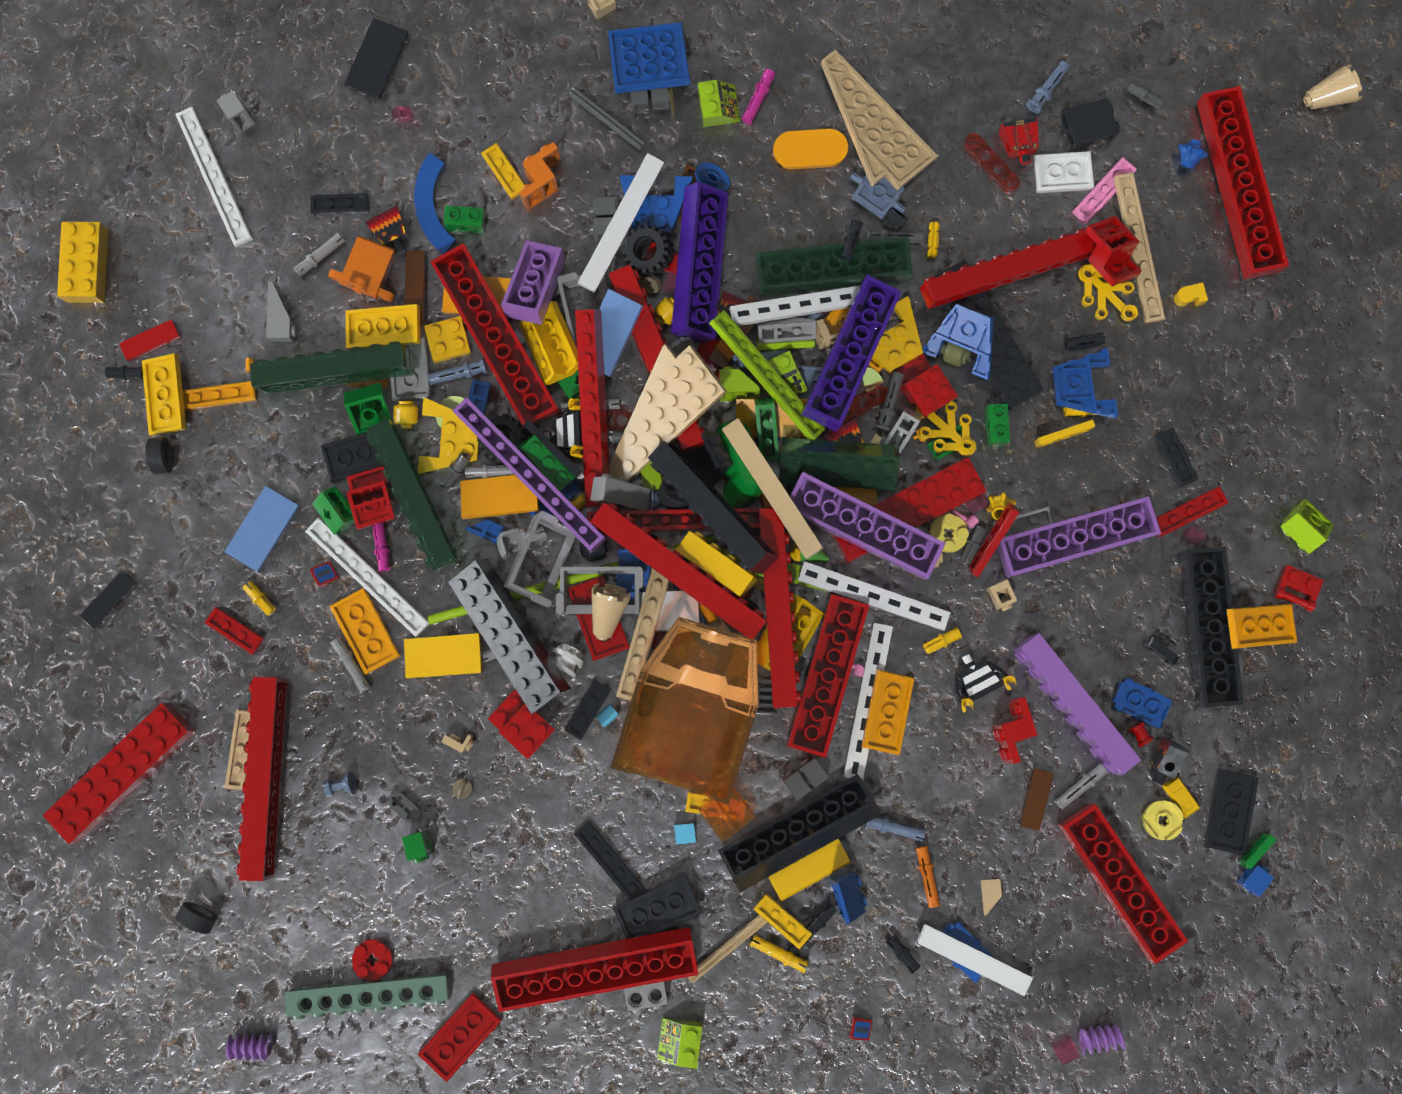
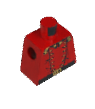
[999,117,1039,166]

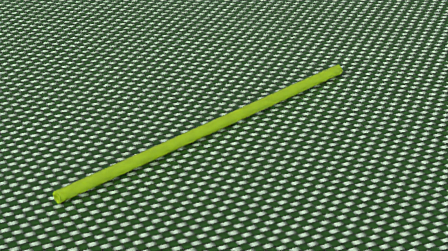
[428,533,720,625]

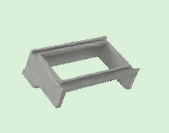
[557,272,608,348]
[503,511,577,607]
[556,567,643,614]

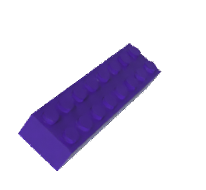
[671,181,729,343]
[801,275,902,432]

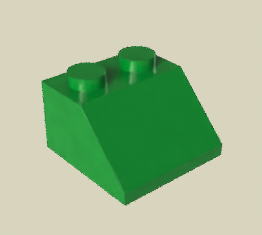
[344,382,394,435]

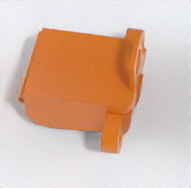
[327,235,395,302]

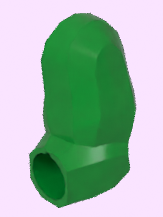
[715,420,763,508]

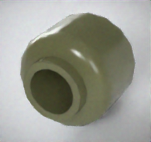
[941,342,971,367]

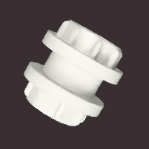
[551,643,583,684]

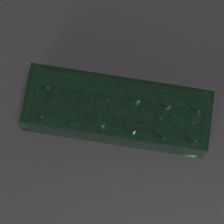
[778,438,900,491]

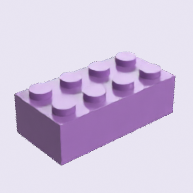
[501,240,566,325]

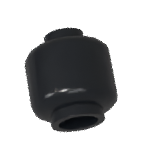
[580,540,610,561]

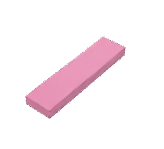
[1072,157,1137,224]

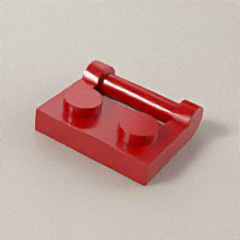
[1274,565,1324,612]

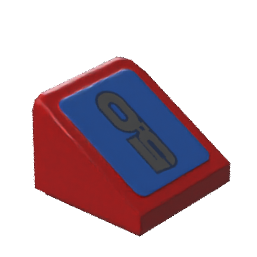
[310,561,339,587]
[849,1016,873,1041]

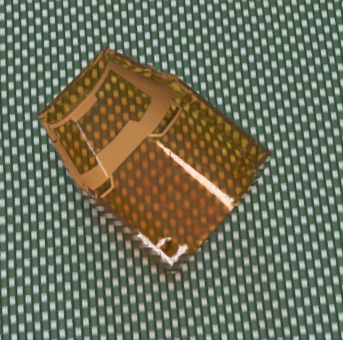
[610,617,759,805]

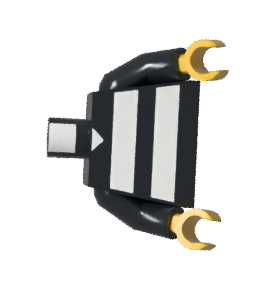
[543,398,584,459]
[954,653,1017,712]

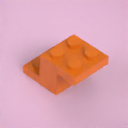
[519,142,561,211]

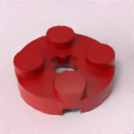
[352,939,393,981]

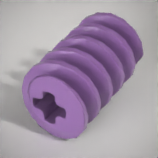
[1079,1024,1125,1055]
[226,1033,273,1061]

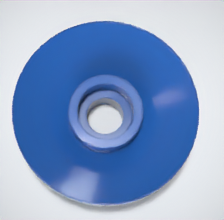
[695,162,730,192]

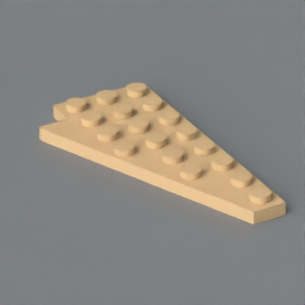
[821,50,938,191]
[609,345,727,482]

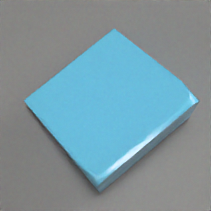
[596,704,619,727]
[674,822,696,845]

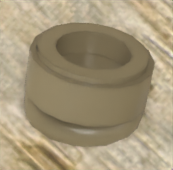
[641,275,662,295]
[452,779,473,799]

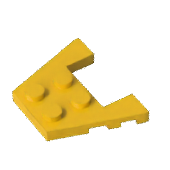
[872,296,923,373]
[418,398,479,473]

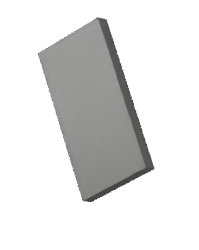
[387,324,432,403]

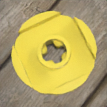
[929,514,969,553]
[1141,800,1184,840]

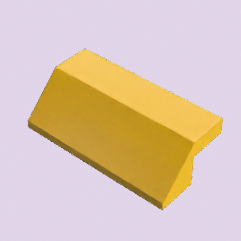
[519,301,578,385]
[768,839,851,901]

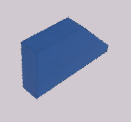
[468,380,492,415]
[465,519,506,544]

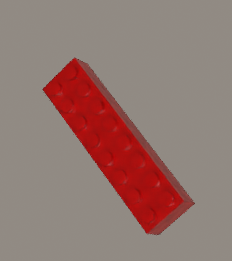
[830,457,987,564]
[787,594,870,758]
[42,703,195,844]
[1058,803,1188,964]

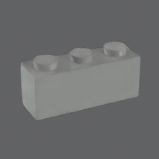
[590,474,650,511]

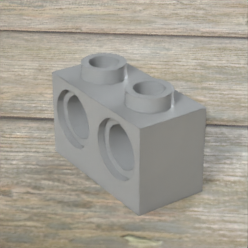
[216,91,255,134]
[624,981,668,1013]

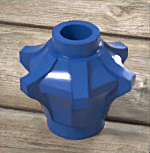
[1178,139,1208,169]

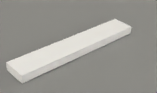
[916,924,1033,996]

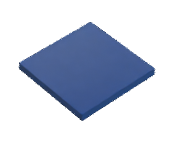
[608,22,690,94]

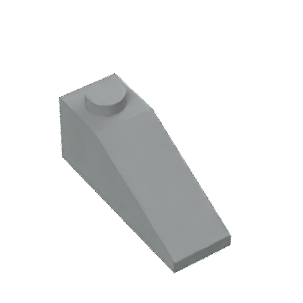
[266,282,297,343]
[756,317,816,343]
[876,406,923,469]

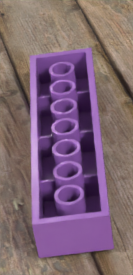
[790,472,946,580]
[997,497,1161,579]
[1013,633,1141,775]

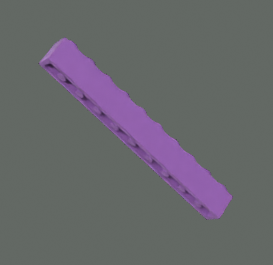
[452,397,606,553]

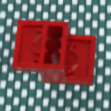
[1085,216,1142,287]
[890,354,958,418]
[346,466,396,530]
[488,690,556,759]
[992,697,1038,764]

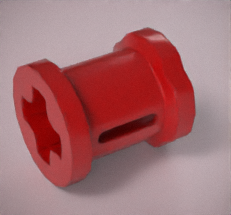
[1128,721,1154,747]

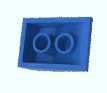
[830,871,867,924]

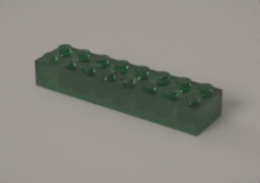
[755,237,913,296]
[250,341,415,394]
[366,419,460,573]

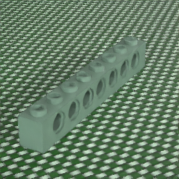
[284,972,451,1020]

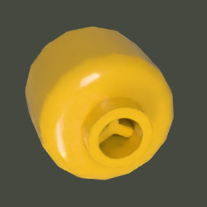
[654,297,674,325]
[393,401,419,428]

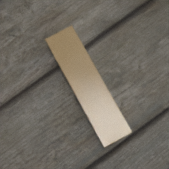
[224,709,250,790]

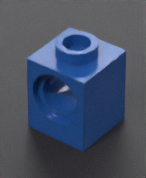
[1237,864,1274,897]

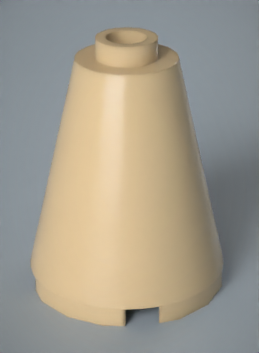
[1303,64,1362,110]
[591,583,631,640]

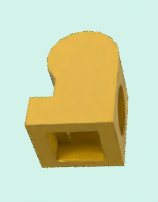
[1173,283,1208,307]

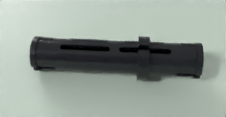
[787,902,837,955]

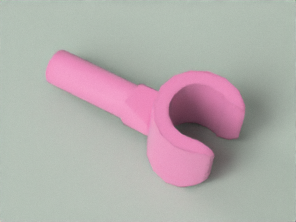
[952,510,979,529]
[852,663,864,677]

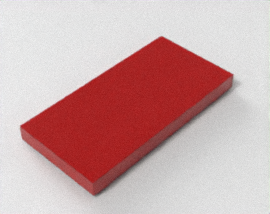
[567,575,630,662]
[417,992,503,1082]

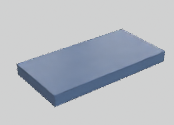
[599,289,644,377]
[224,486,300,572]

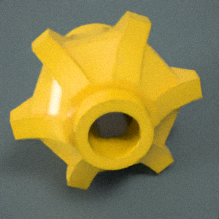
[986,492,1017,520]

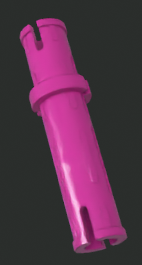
[741,68,776,125]
[372,522,391,572]

